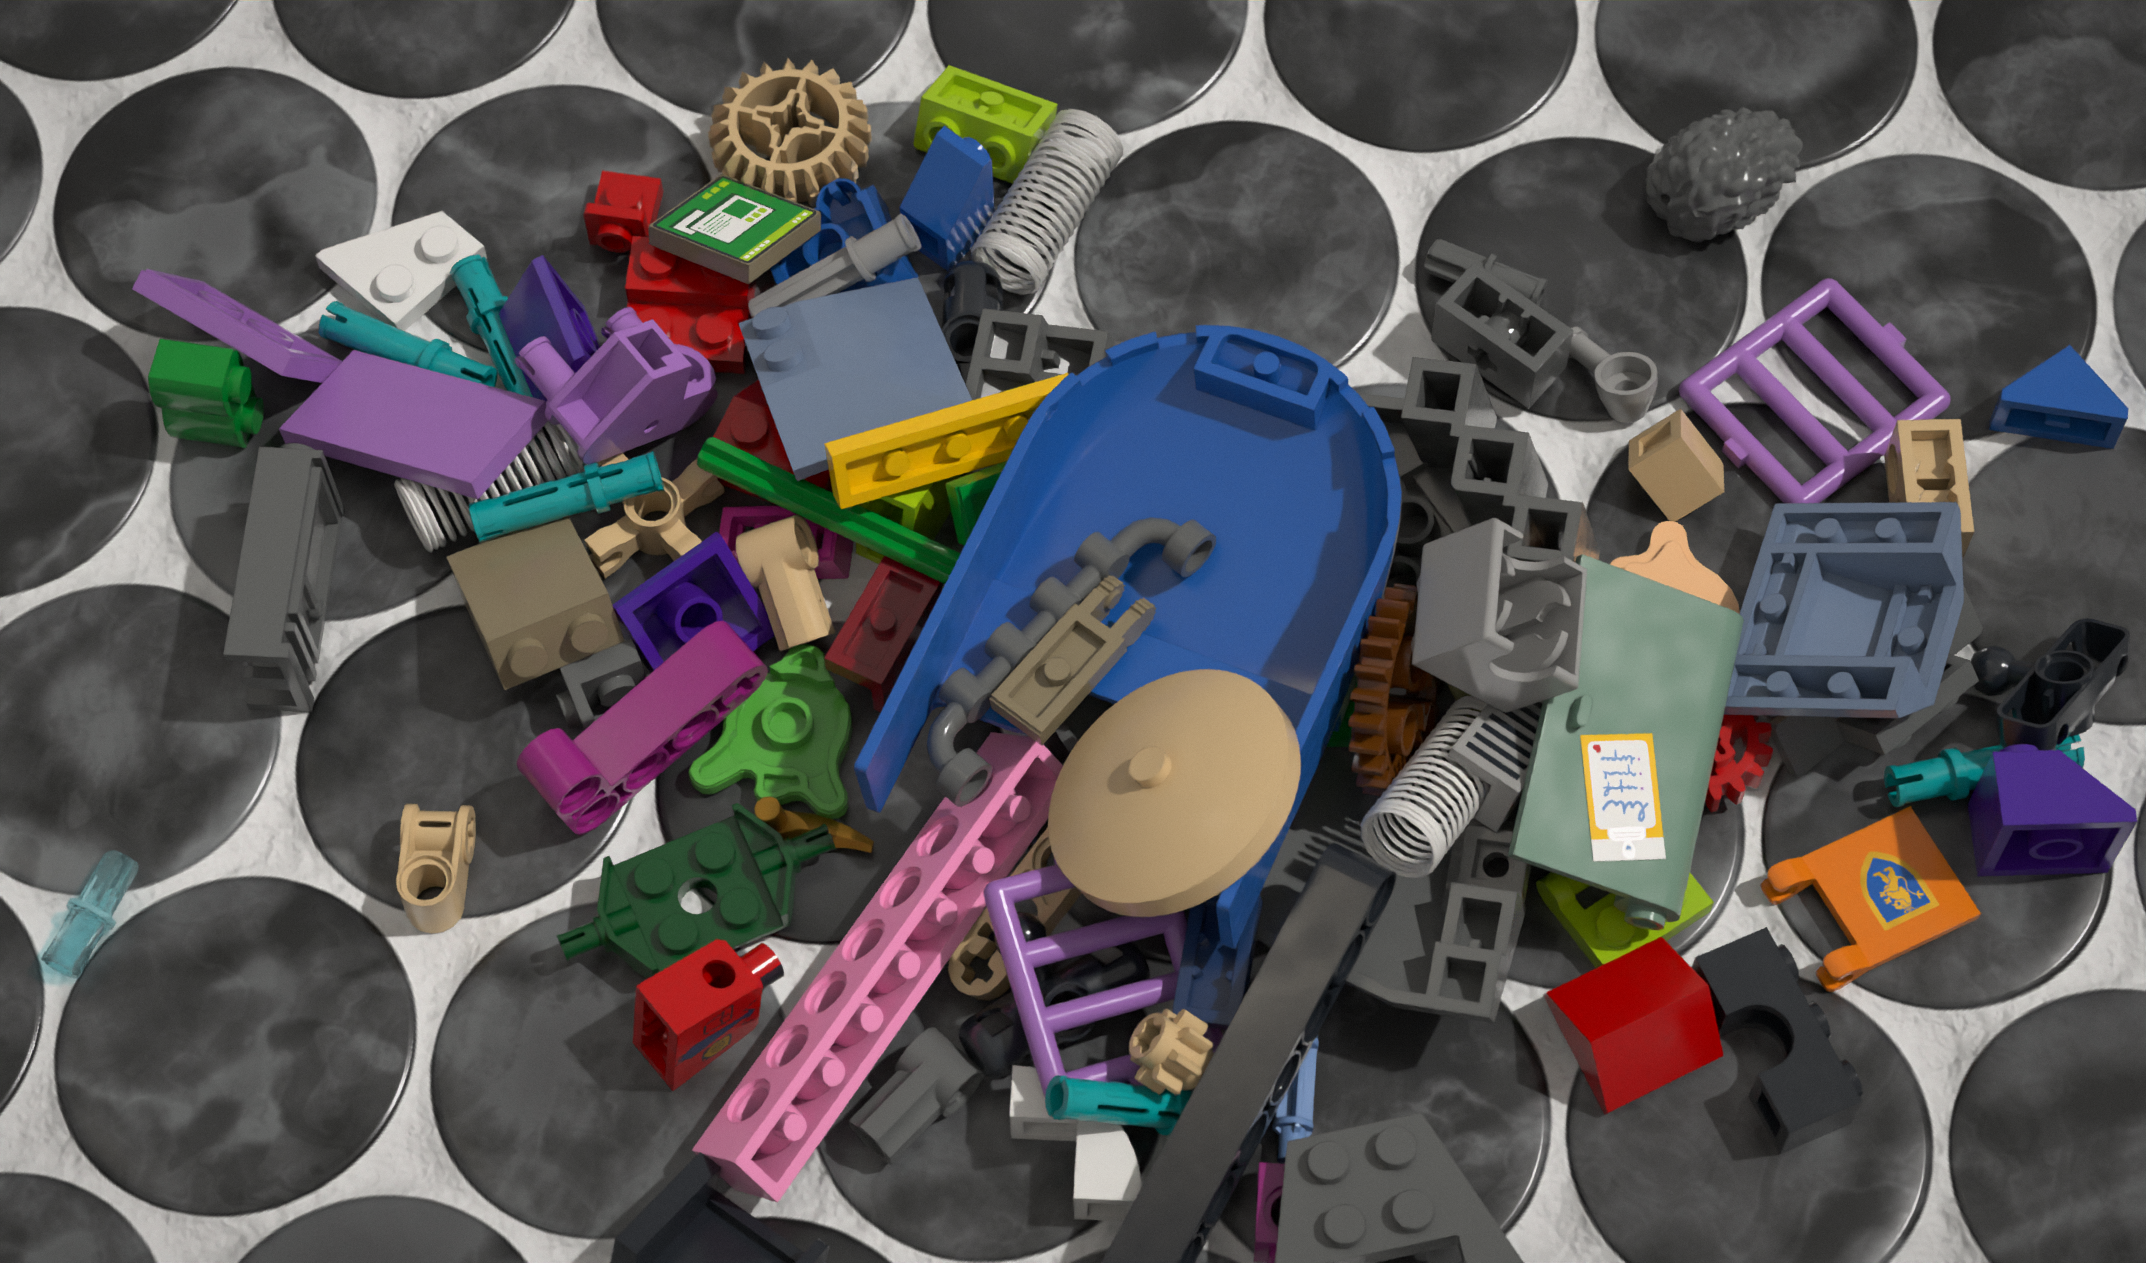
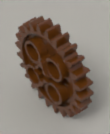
[1348,583,1444,799]

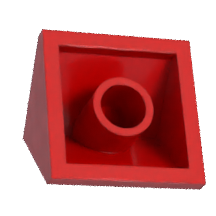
[1543,936,1724,1115]

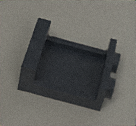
[610,1152,830,1263]

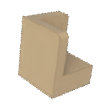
[1628,409,1724,521]

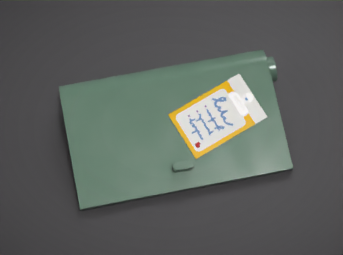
[1508,554,1744,930]

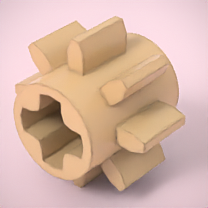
[1129,1008,1214,1095]

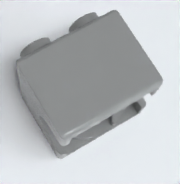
[1411,518,1587,713]

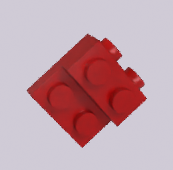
[625,233,757,374]

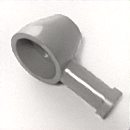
[1568,327,1658,423]

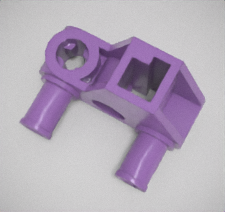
[515,307,718,464]

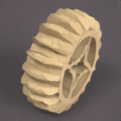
[708,58,872,208]

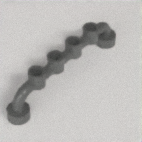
[927,517,1217,807]

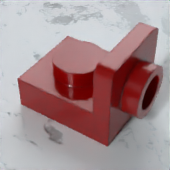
[583,170,663,253]

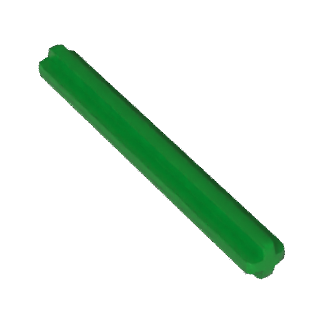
[697,437,961,584]

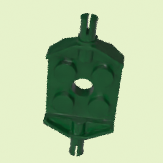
[556,803,836,978]

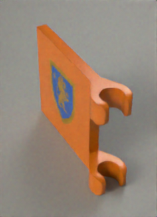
[1760,806,1981,992]

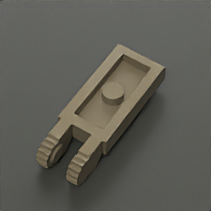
[989,575,1156,746]

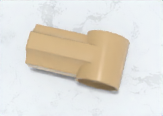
[736,514,835,651]

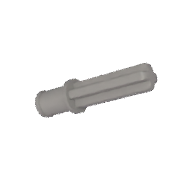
[748,214,921,318]

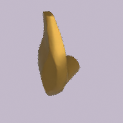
[755,796,874,853]

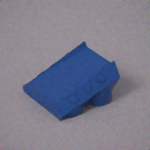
[770,178,919,293]

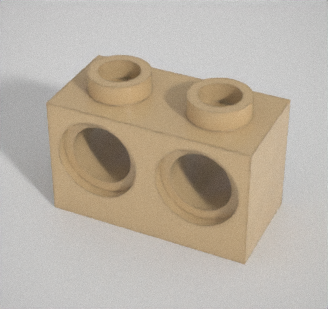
[1884,419,1974,560]

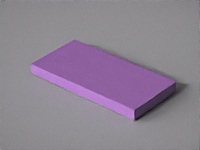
[279,350,548,499]

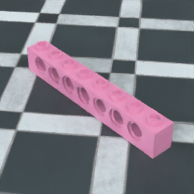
[692,732,1063,1203]

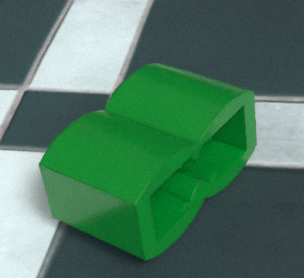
[148,339,264,448]

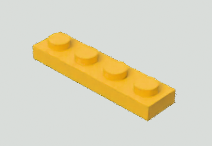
[824,373,1069,509]

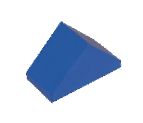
[1989,345,2128,449]

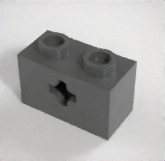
[1431,262,1574,409]

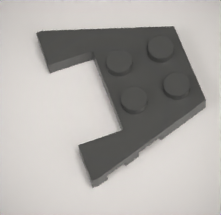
[1275,1112,1524,1263]

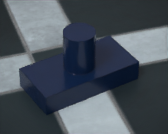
[1172,892,1263,1030]

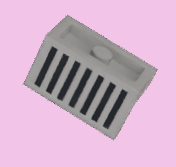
[1447,701,1543,833]

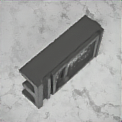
[223,443,345,713]

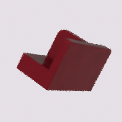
[824,556,942,712]

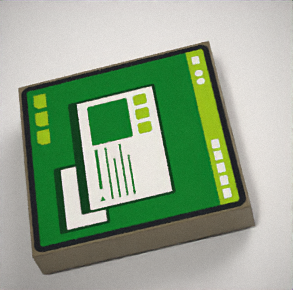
[649,174,821,284]

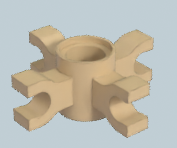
[585,453,725,578]

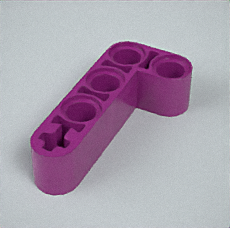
[516,621,768,835]

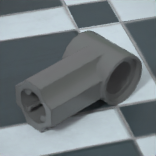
[849,1027,984,1165]

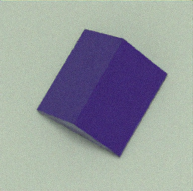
[498,255,601,402]
[613,532,775,673]

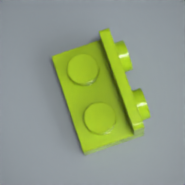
[913,65,1058,184]

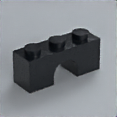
[1692,927,1863,1155]

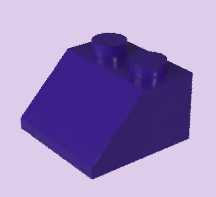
[1968,744,2137,877]

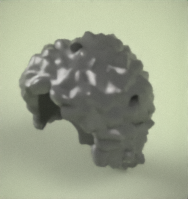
[1644,107,1803,243]

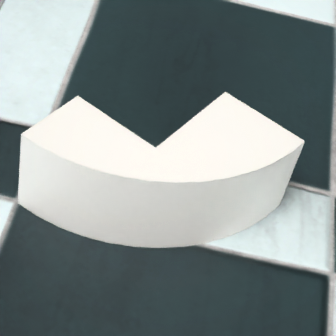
[1010,1065,1142,1221]

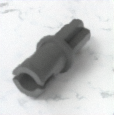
[1424,239,1548,306]

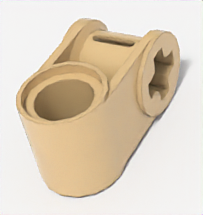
[396,803,476,934]

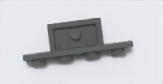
[1770,585,1983,776]

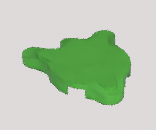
[689,644,853,819]

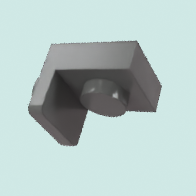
[556,639,646,731]

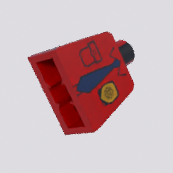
[633,939,784,1091]

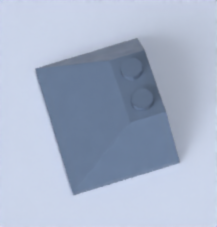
[738,277,972,481]
[1724,502,1964,718]

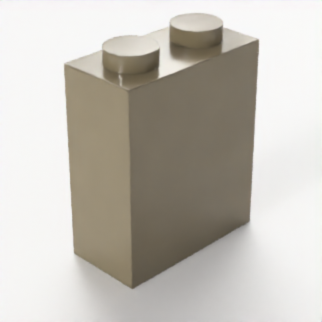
[447,516,625,690]

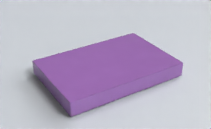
[132,269,342,383]

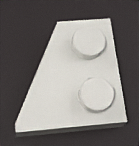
[315,211,487,331]

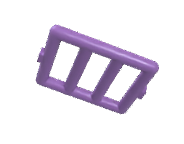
[1679,278,1951,503]
[983,859,1223,1096]

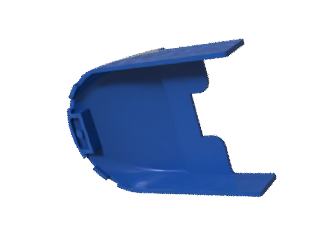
[854,325,1402,949]

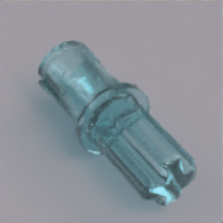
[41,850,139,979]

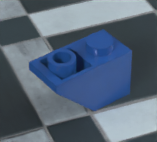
[900,126,995,271]

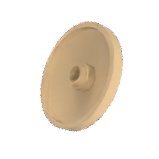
[1048,669,1301,917]

